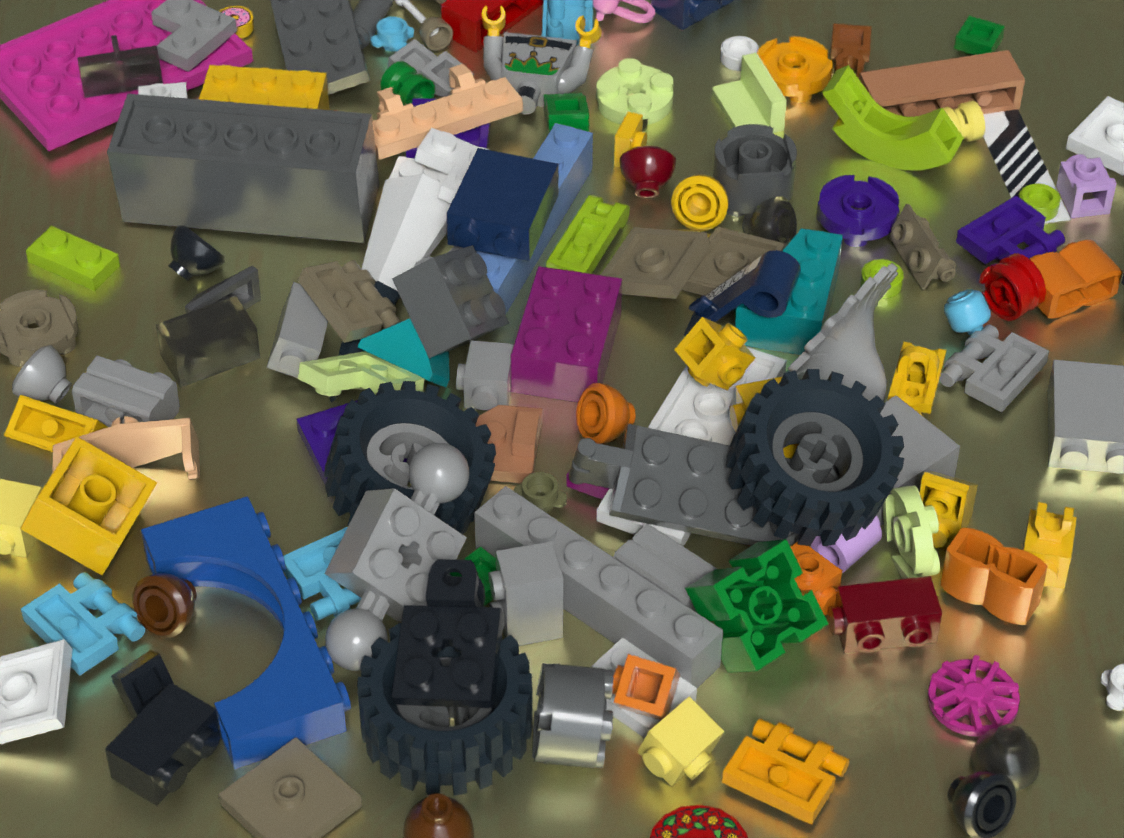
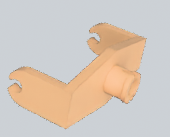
[52,416,200,480]

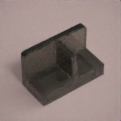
[77,35,163,98]

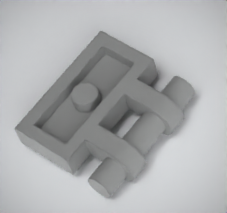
[939,325,1049,412]

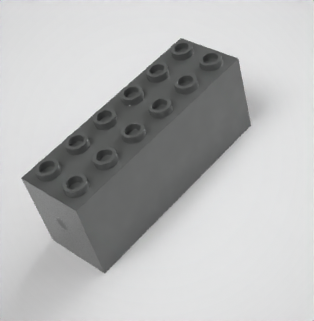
[107,94,379,243]

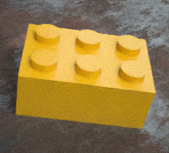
[199,65,330,110]

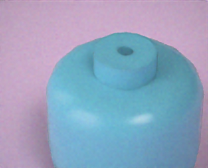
[944,289,991,335]

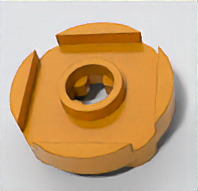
[757,36,833,103]

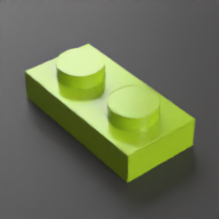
[26,226,120,291]

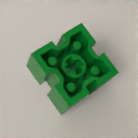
[685,539,829,673]

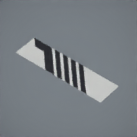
[983,109,1071,223]

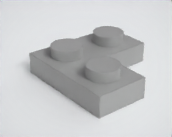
[151,0,237,72]

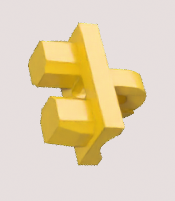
[887,341,947,416]

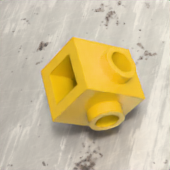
[674,317,756,391]

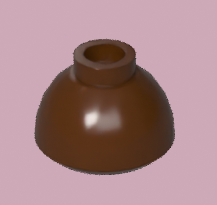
[132,573,197,638]
[403,794,474,838]

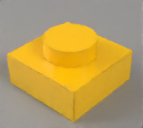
[614,112,647,168]

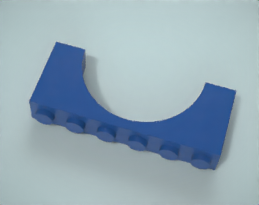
[141,496,351,770]

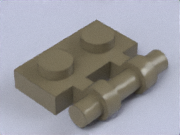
[298,260,401,343]

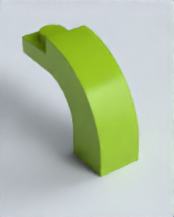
[822,65,964,171]

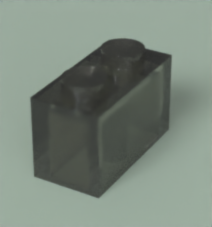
[156,296,260,388]

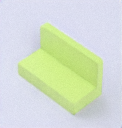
[712,53,787,133]

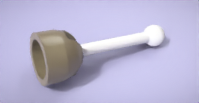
[395,0,453,51]

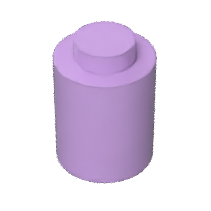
[811,515,882,573]

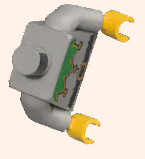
[482,6,602,114]

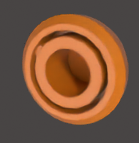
[576,383,636,444]

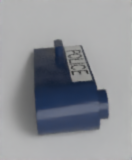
[684,250,801,336]

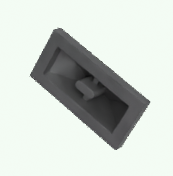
[185,266,261,341]

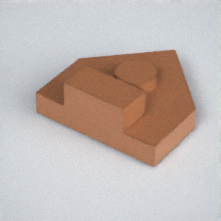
[476,405,543,484]

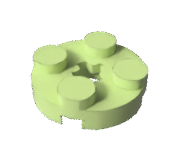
[596,58,673,125]
[883,485,940,579]

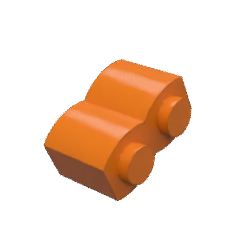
[1030,240,1123,319]
[940,528,1048,625]

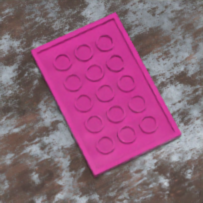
[0,0,253,151]

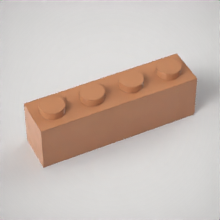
[859,50,1025,117]

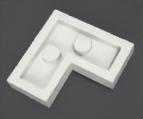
[414,128,489,203]

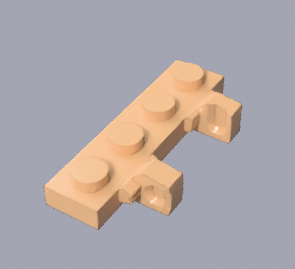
[372,64,523,160]

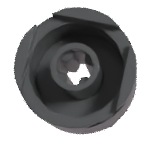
[713,124,797,217]
[532,663,614,768]

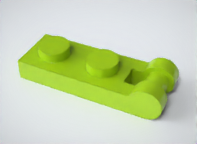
[546,194,630,274]

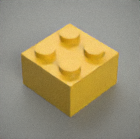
[21,436,158,576]

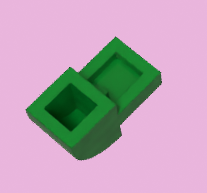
[543,93,589,136]

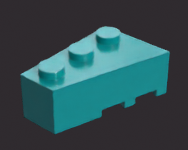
[735,228,843,355]

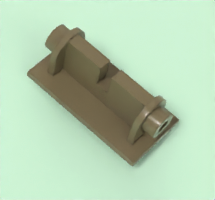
[887,204,956,290]

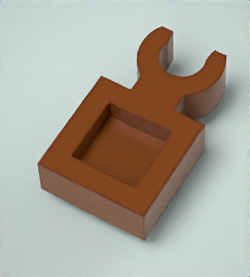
[830,23,872,79]

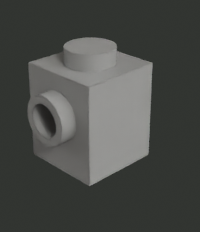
[456,340,514,410]

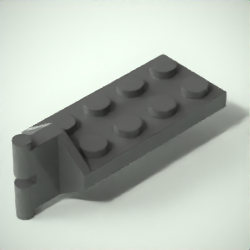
[270,0,371,95]
[568,424,799,547]

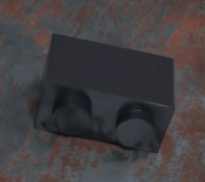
[105,682,221,806]

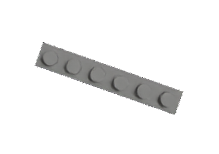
[474,486,723,688]

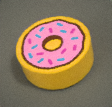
[219,6,254,39]

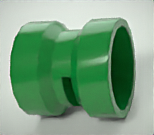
[380,61,435,105]

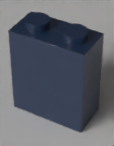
[447,148,559,261]

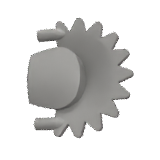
[785,263,898,402]

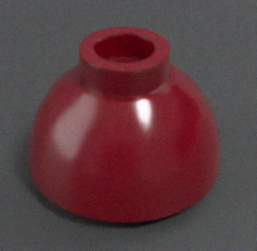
[620,146,676,198]

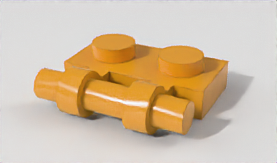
[722,718,850,825]

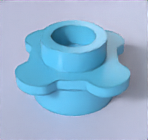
[371,17,414,52]

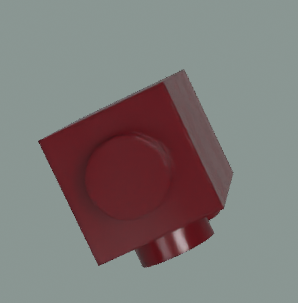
[828,576,942,653]

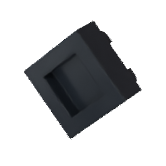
[111,650,174,718]

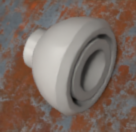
[12,345,72,404]

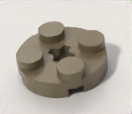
[0,289,78,367]

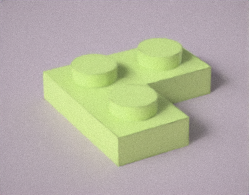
[298,351,424,396]

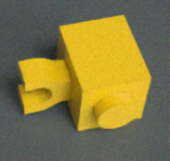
[1022,502,1077,589]

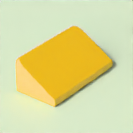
[4,395,108,453]

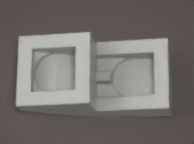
[387,39,474,97]

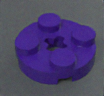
[816,175,900,247]

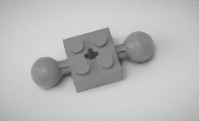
[324,443,469,671]

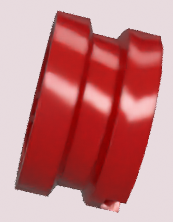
[979,253,1046,321]

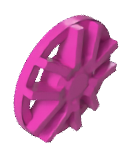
[927,655,1020,737]

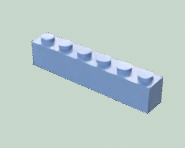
[476,123,593,315]

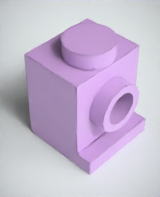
[1056,154,1117,218]

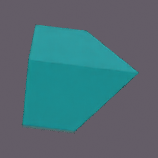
[358,318,450,387]

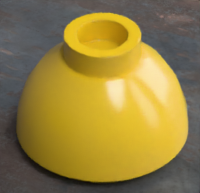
[671,174,729,231]

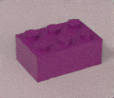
[511,266,622,402]

